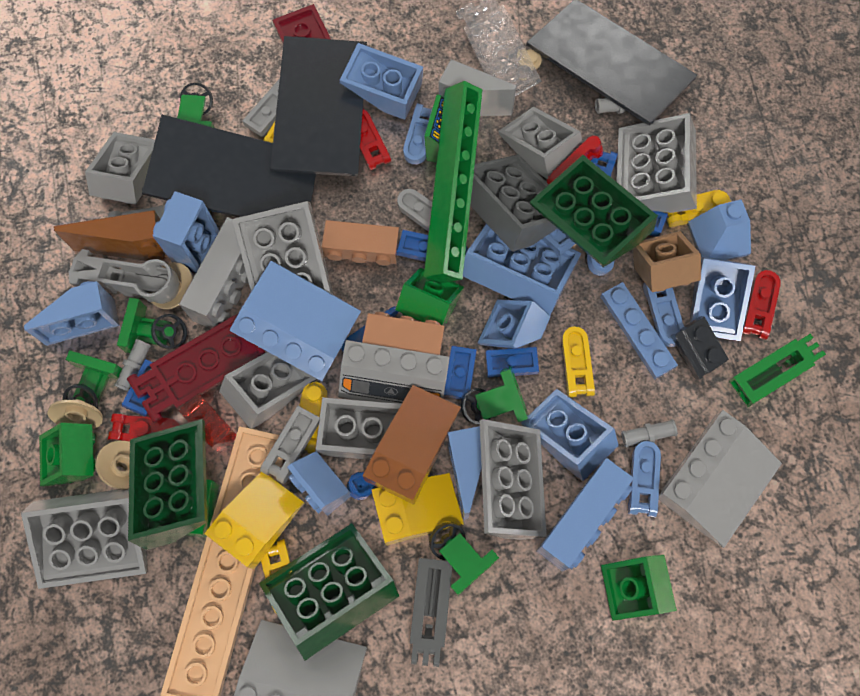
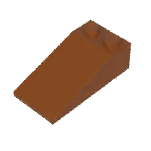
[54,210,169,261]
[363,385,461,505]

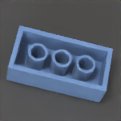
[536,458,634,572]

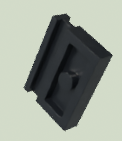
[671,316,729,379]

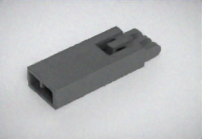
[410,558,452,667]

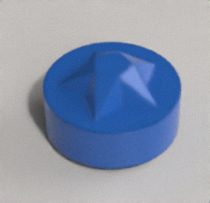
[347,472,375,500]

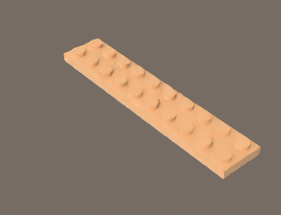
[160,426,285,696]

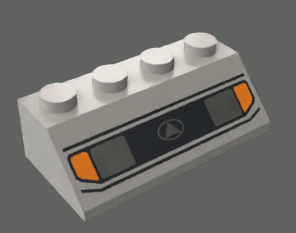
[338,340,450,404]

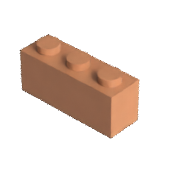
[322,220,400,266]
[362,312,445,355]

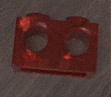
[178,393,237,454]

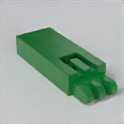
[729,334,826,407]

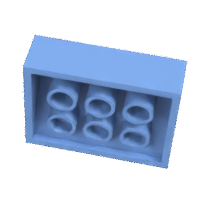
[463,224,581,316]
[229,260,361,381]

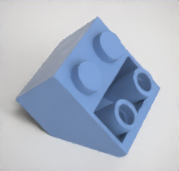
[287,451,351,516]

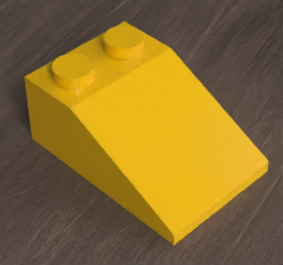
[204,472,304,569]
[372,473,464,546]

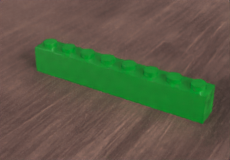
[424,81,483,283]

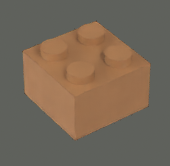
[633,231,701,292]

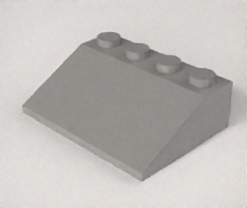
[617,113,697,213]
[232,201,334,295]
[659,410,782,548]
[480,419,547,540]
[21,489,147,589]
[234,620,367,696]

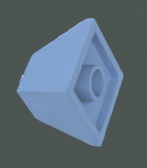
[687,199,751,261]
[478,300,551,348]

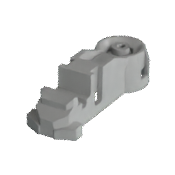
[69,249,180,304]

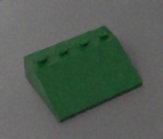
[530,155,658,268]
[128,419,207,550]
[259,523,399,661]

